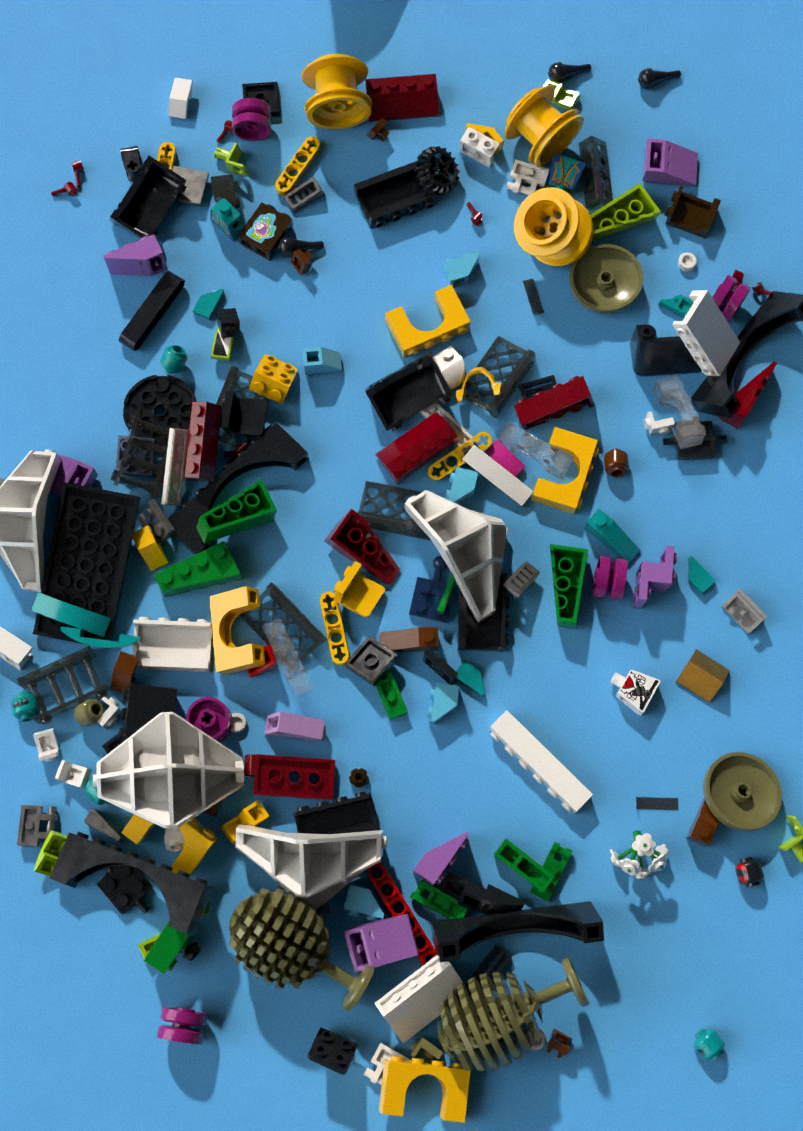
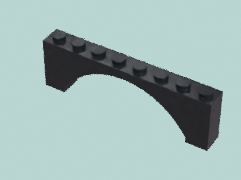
[690,291,803,419]
[168,422,309,555]
[50,831,213,936]
[431,901,604,962]

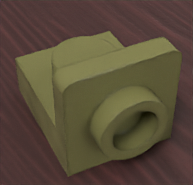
[410,1037,443,1060]

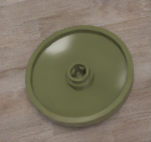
[569,244,643,314]
[703,752,782,832]

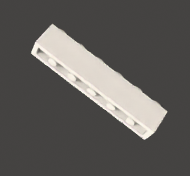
[489,710,593,813]

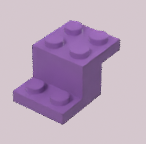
[633,546,677,609]

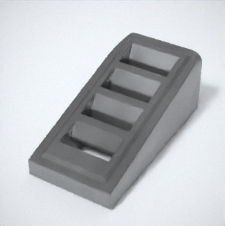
[284,176,325,212]
[503,562,540,597]
[84,808,124,843]

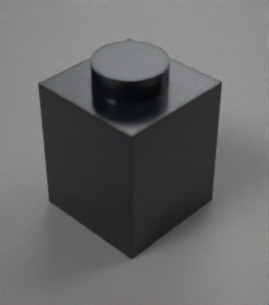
[217,308,240,338]

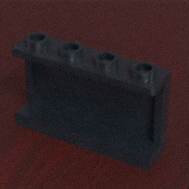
[354,161,437,229]
[457,572,510,652]
[118,683,177,743]
[293,791,380,834]

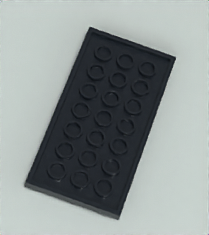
[33,482,141,649]

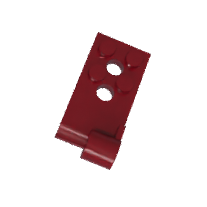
[244,754,335,800]

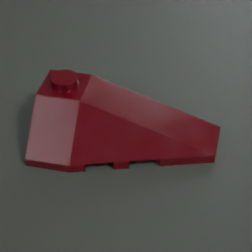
[719,362,777,429]
[324,509,400,585]

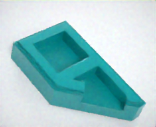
[193,288,224,320]
[658,295,693,318]
[688,555,716,595]
[456,660,485,697]

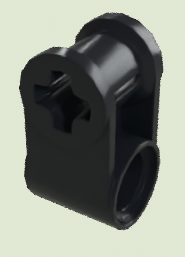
[120,146,142,182]

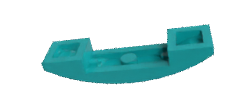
[32,592,111,637]
[61,627,143,649]

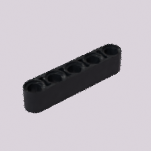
[119,271,185,351]

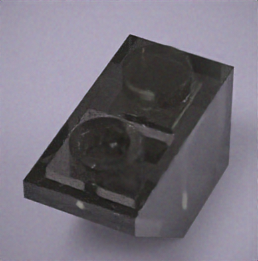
[211,174,241,210]

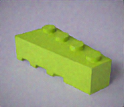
[590,183,661,241]

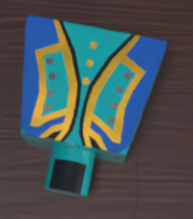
[549,153,586,193]
[210,198,245,242]

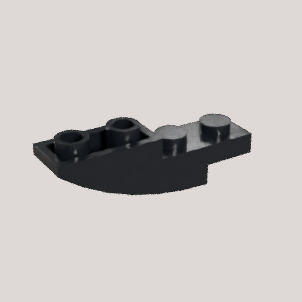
[441,871,525,914]

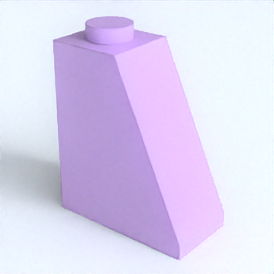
[264,712,326,741]

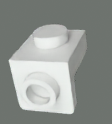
[644,411,675,435]
[97,697,121,729]
[33,728,60,762]
[55,760,92,789]
[164,828,184,852]

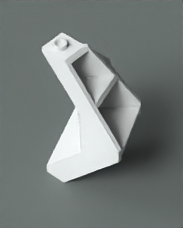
[0,450,61,592]
[405,490,508,623]
[93,712,244,829]
[235,825,387,910]

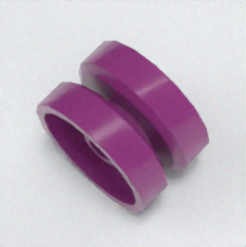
[232,98,271,141]
[712,275,751,323]
[593,555,628,601]
[186,697,233,742]
[157,1007,208,1045]

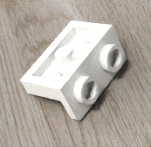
[459,127,499,168]

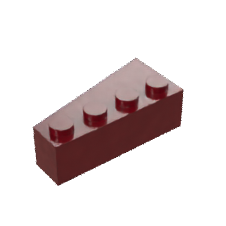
[513,376,595,430]

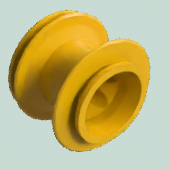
[301,54,372,130]
[505,85,584,167]
[514,187,594,266]

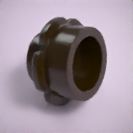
[349,768,369,788]
[183,942,201,961]

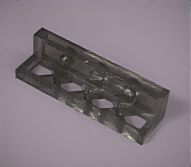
[579,136,613,209]

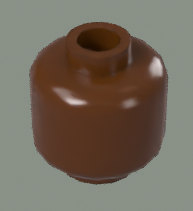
[604,448,629,478]

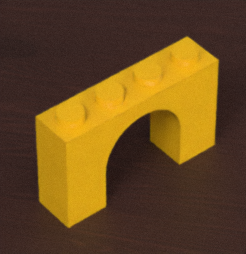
[385,285,471,357]
[531,427,599,514]
[210,586,265,674]
[121,814,218,878]
[379,1056,470,1123]

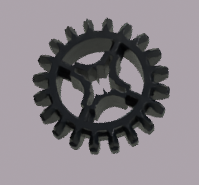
[414,146,460,196]

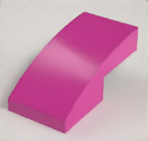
[484,440,525,477]

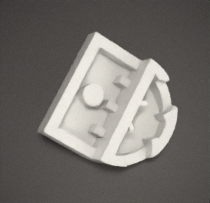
[434,346,466,389]

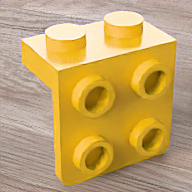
[248,354,298,404]
[334,561,385,618]

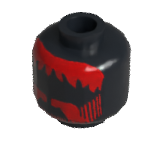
[735,857,764,888]

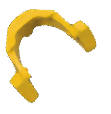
[456,367,502,402]

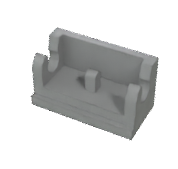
[721,589,767,634]

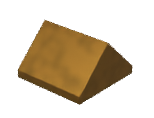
[676,649,729,703]

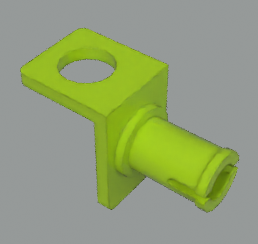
[214,143,248,177]
[779,815,803,863]

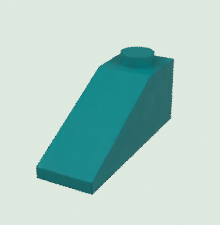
[584,509,640,564]

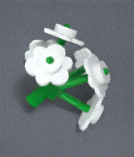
[610,830,668,879]

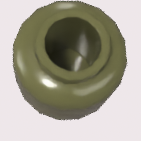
[74,699,104,727]

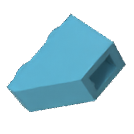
[443,252,480,288]
[302,347,342,375]
[445,467,478,504]
[427,682,460,725]
[344,885,384,921]

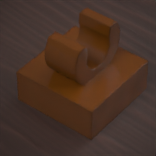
[367,117,389,141]
[290,249,313,275]
[547,1029,572,1058]

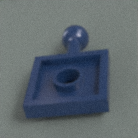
[409,556,455,623]

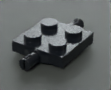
[662,421,727,460]
[96,866,154,915]

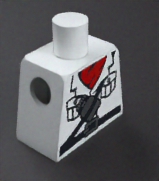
[610,670,661,716]

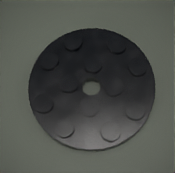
[123,375,197,447]

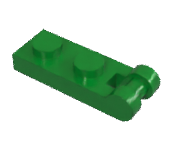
[375,669,408,720]
[530,841,573,902]
[410,879,468,919]

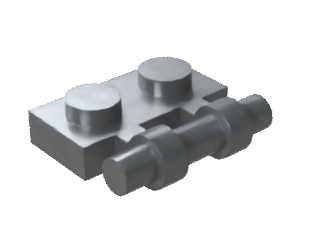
[138,499,175,546]
[17,805,58,847]

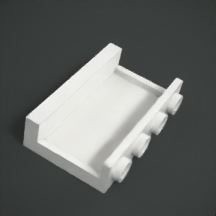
[672,290,740,376]
[132,617,213,672]
[374,955,463,1044]

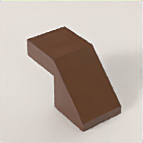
[110,651,140,693]

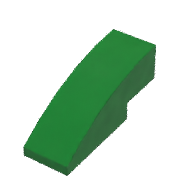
[494,838,555,893]

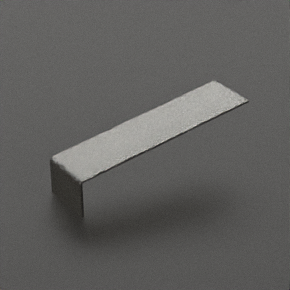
[523,279,545,315]
[636,796,678,810]

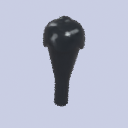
[548,62,592,83]
[638,68,681,89]
[277,237,324,258]

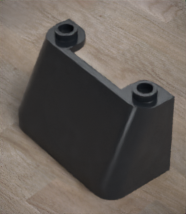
[110,156,187,239]
[630,324,702,376]
[365,352,453,431]

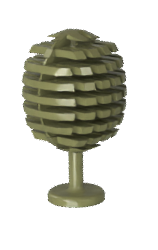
[229,887,375,1011]
[438,957,590,1071]

